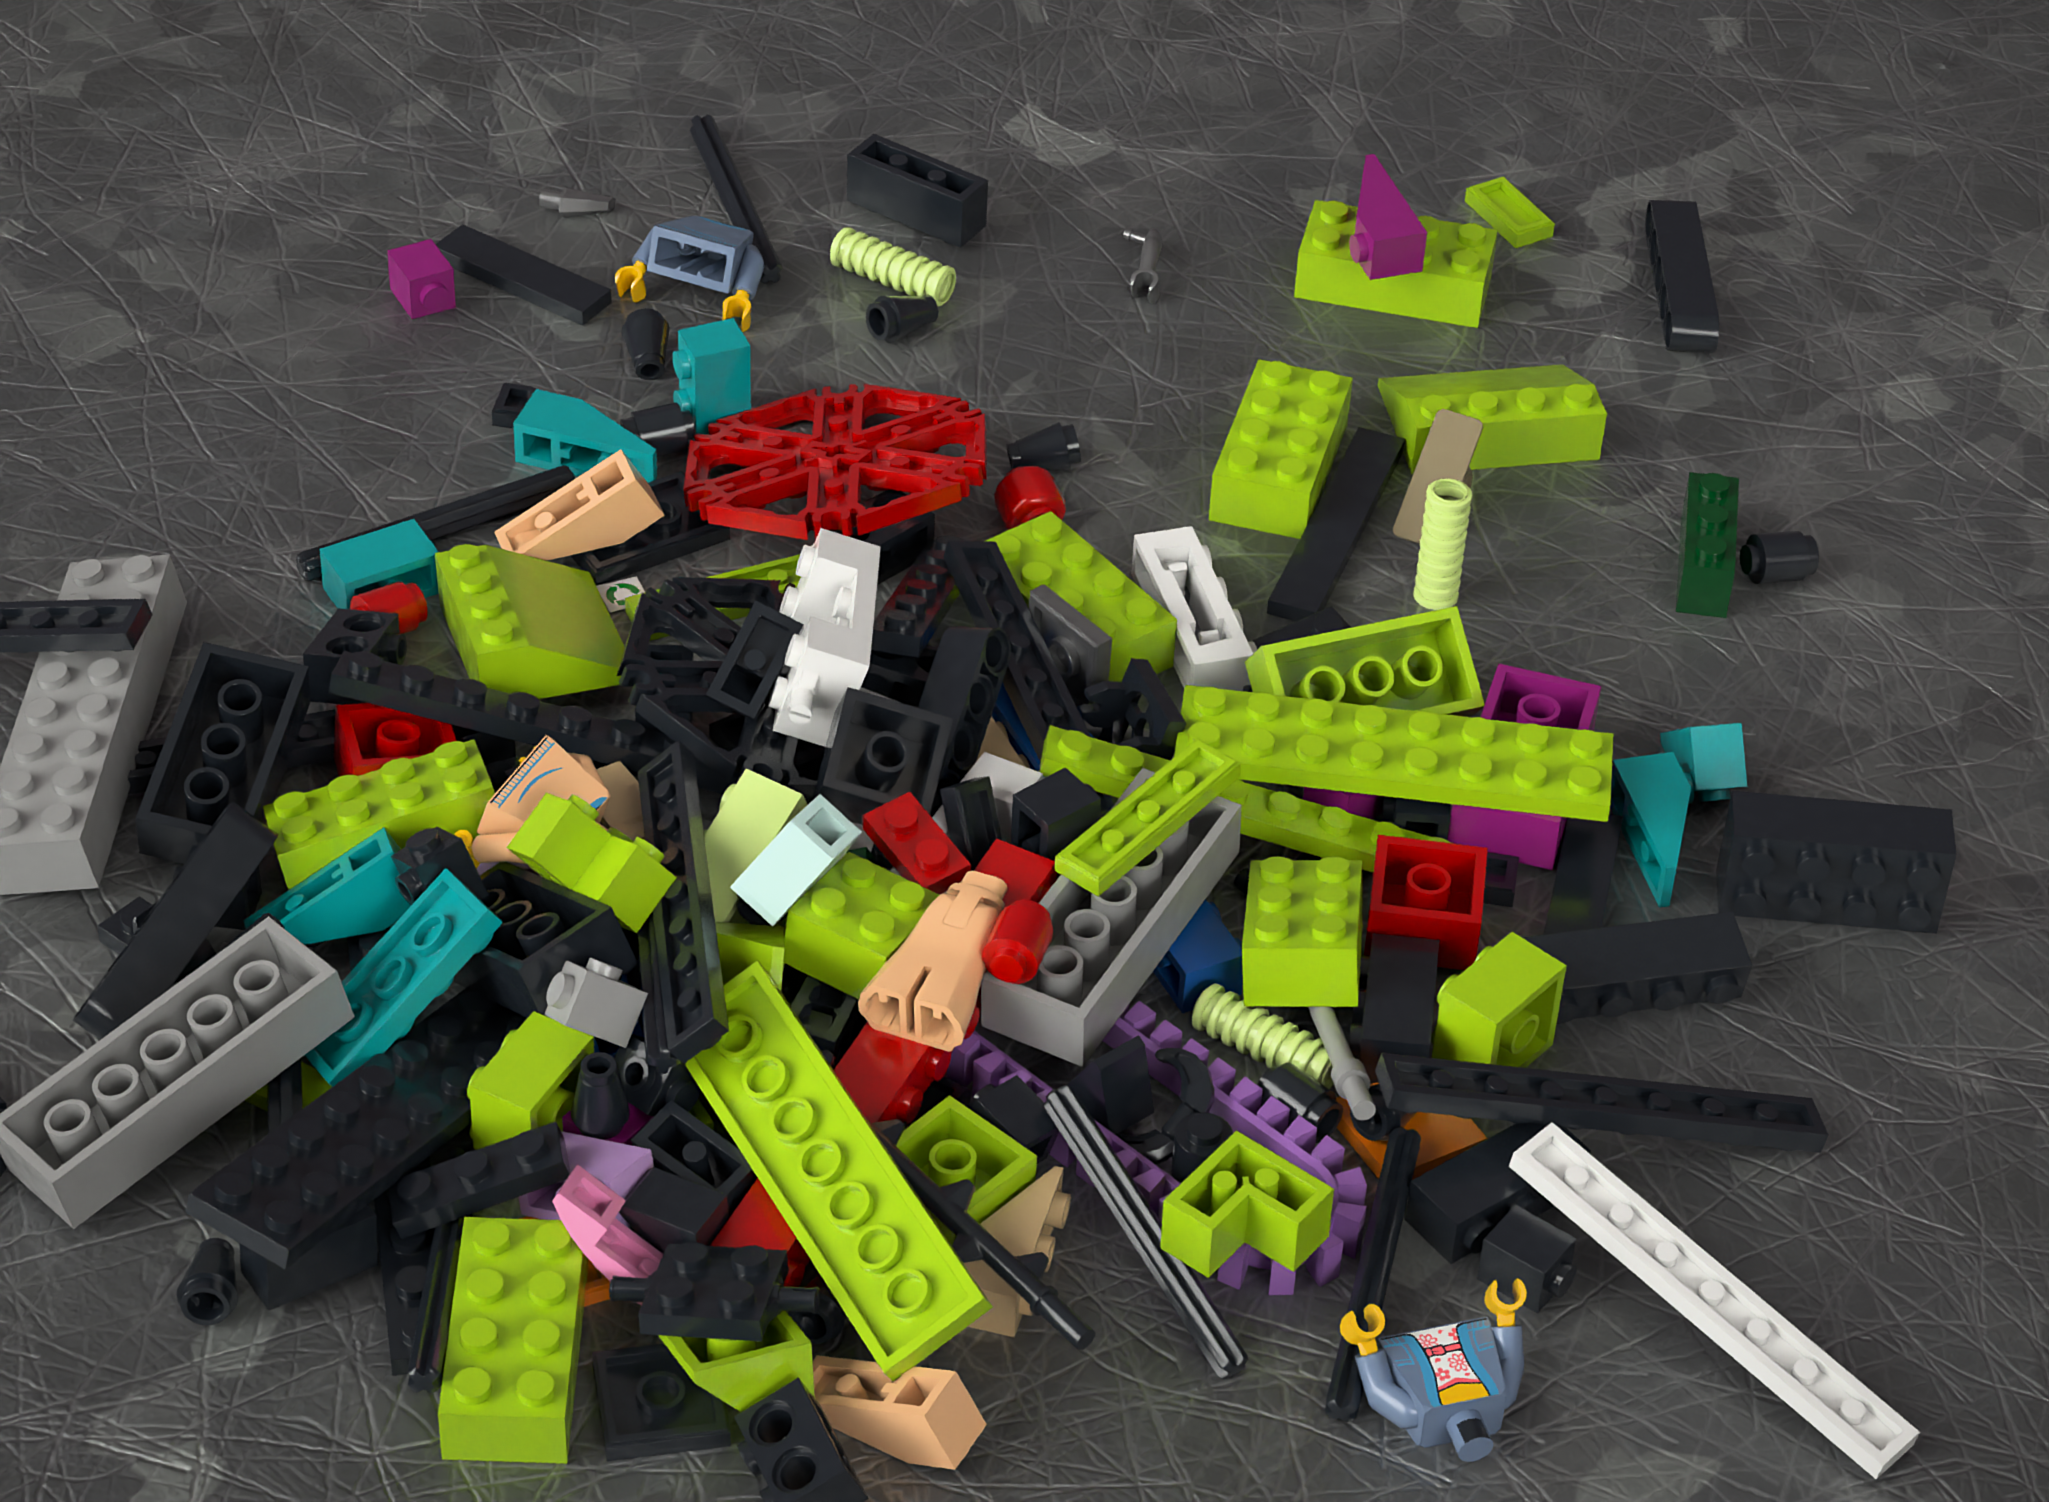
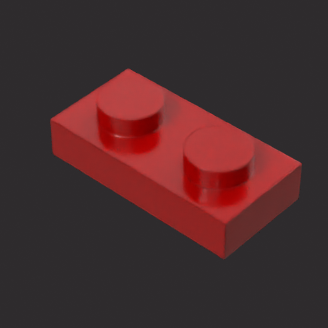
[862,792,971,895]

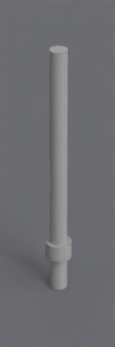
[1308,1007,1376,1120]

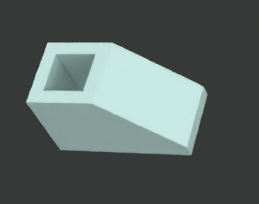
[730,794,862,926]

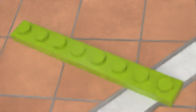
[1039,725,1451,872]

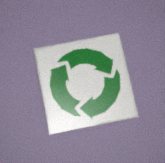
[596,576,645,613]

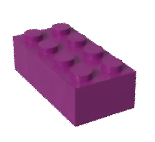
[1447,663,1602,870]

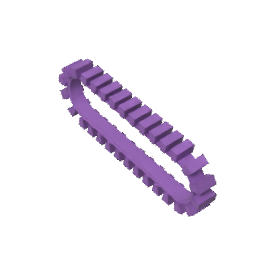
[946,1001,1367,1295]

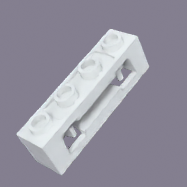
[1131,526,1257,691]

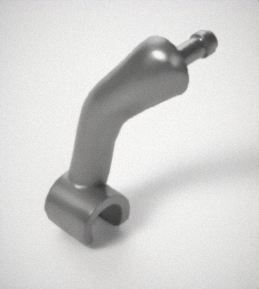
[1123,228,1162,304]

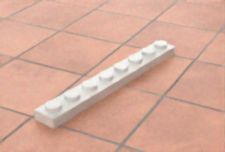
[1509,1123,1920,1479]

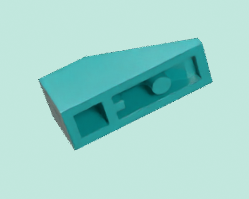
[513,389,657,482]
[1610,752,1694,908]
[244,827,411,945]

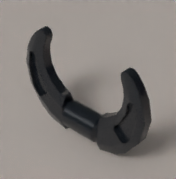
[1116,1048,1215,1165]

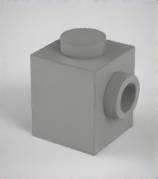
[544,957,648,1048]

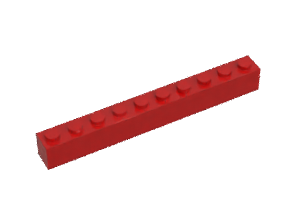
[710,838,1057,1287]

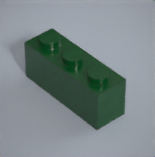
[1676,472,1739,618]

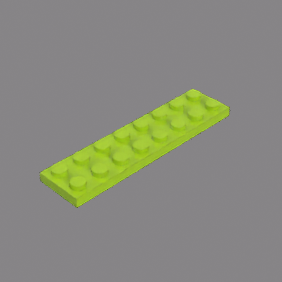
[1174,685,1613,822]
[684,961,993,1382]

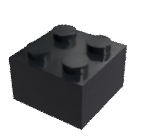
[812,687,953,825]

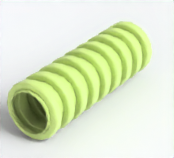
[830,227,956,307]
[1413,479,1473,610]
[1192,983,1334,1089]

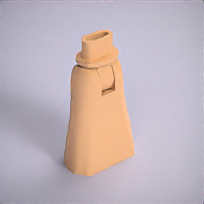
[858,871,1008,1052]

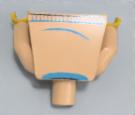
[454,735,611,869]

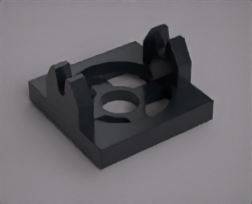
[1077,658,1187,760]

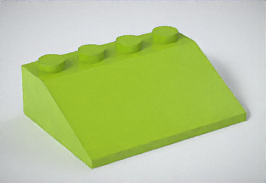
[1378,364,1607,474]
[435,544,625,699]

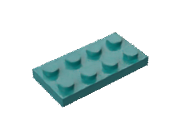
[305,868,503,1087]

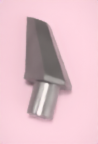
[539,188,616,217]

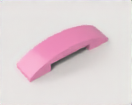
[552,1164,664,1306]

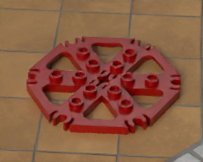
[683,384,987,540]

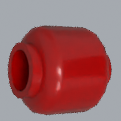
[994,466,1066,530]

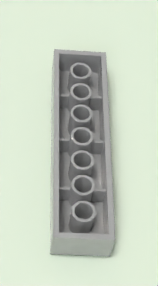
[0,554,187,895]

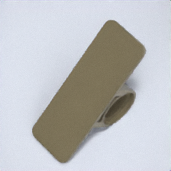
[1393,409,1483,544]

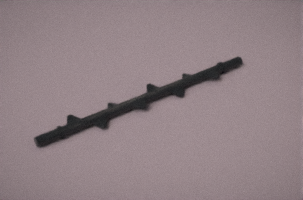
[821,1050,1095,1350]

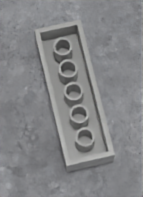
[981,768,1242,1067]
[0,916,355,1229]

